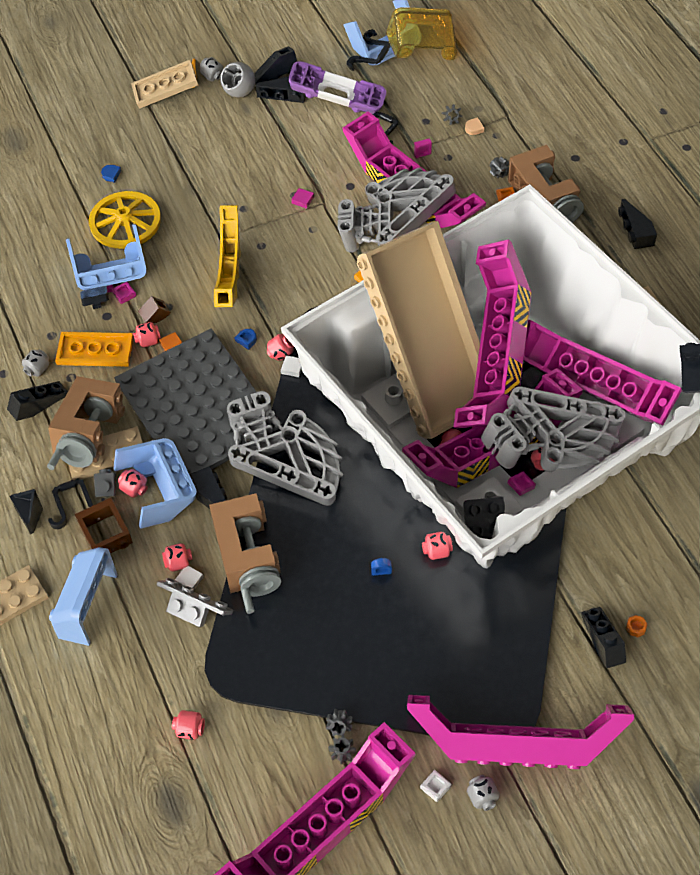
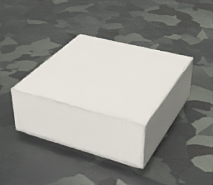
[281,356,302,377]
[175,566,204,589]
[420,770,452,802]

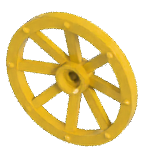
[89,191,161,249]

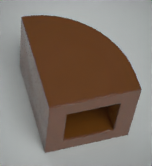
[138,296,171,324]

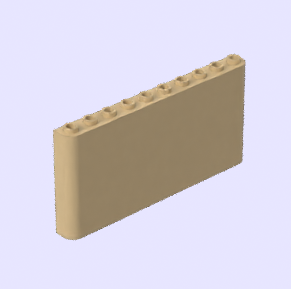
[357,221,480,439]

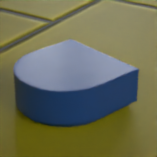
[101,165,121,183]
[234,329,257,350]
[371,558,392,576]

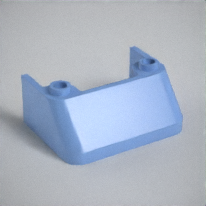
[343,0,421,66]
[66,223,146,290]
[113,438,197,529]
[49,547,118,646]

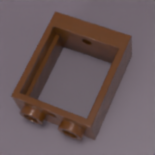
[74,498,133,554]

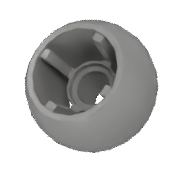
[220,62,255,98]

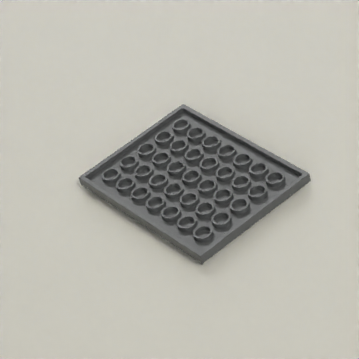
[114,328,281,474]

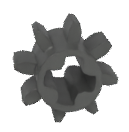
[441,104,462,125]
[489,157,510,178]
[326,709,353,736]
[328,735,356,765]

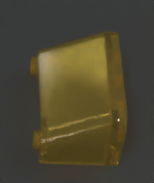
[386,7,457,60]

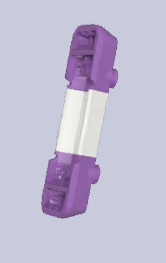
[289,61,386,114]

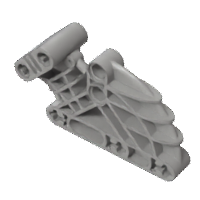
[338,168,456,252]
[481,387,626,472]
[227,391,343,506]

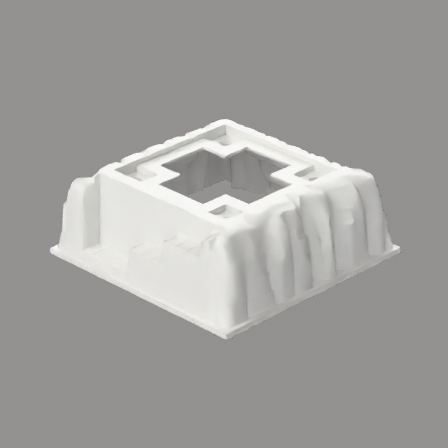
[281,184,700,568]

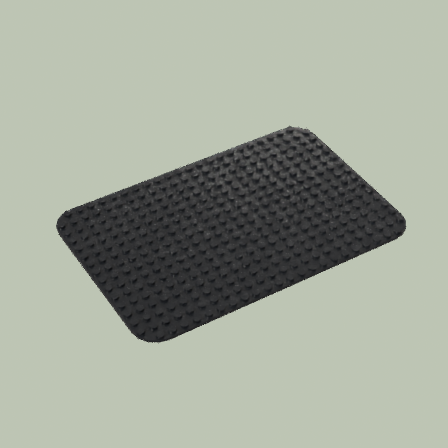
[204,306,566,735]

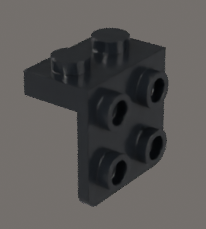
[679,343,700,393]
[463,495,505,539]

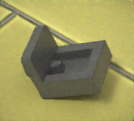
[94,469,116,497]

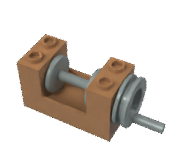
[508,145,584,223]
[47,376,125,470]
[209,493,281,614]

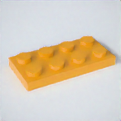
[55,332,134,367]

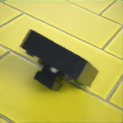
[80,286,109,309]

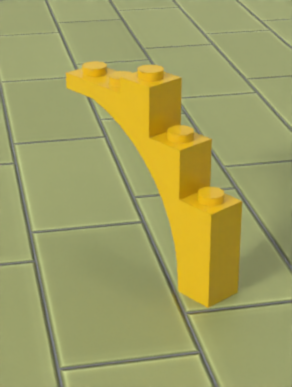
[214,205,241,307]

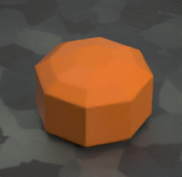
[626,615,648,638]

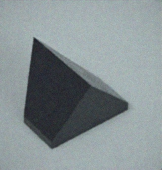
[9,489,43,534]

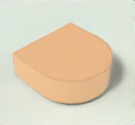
[465,117,484,135]

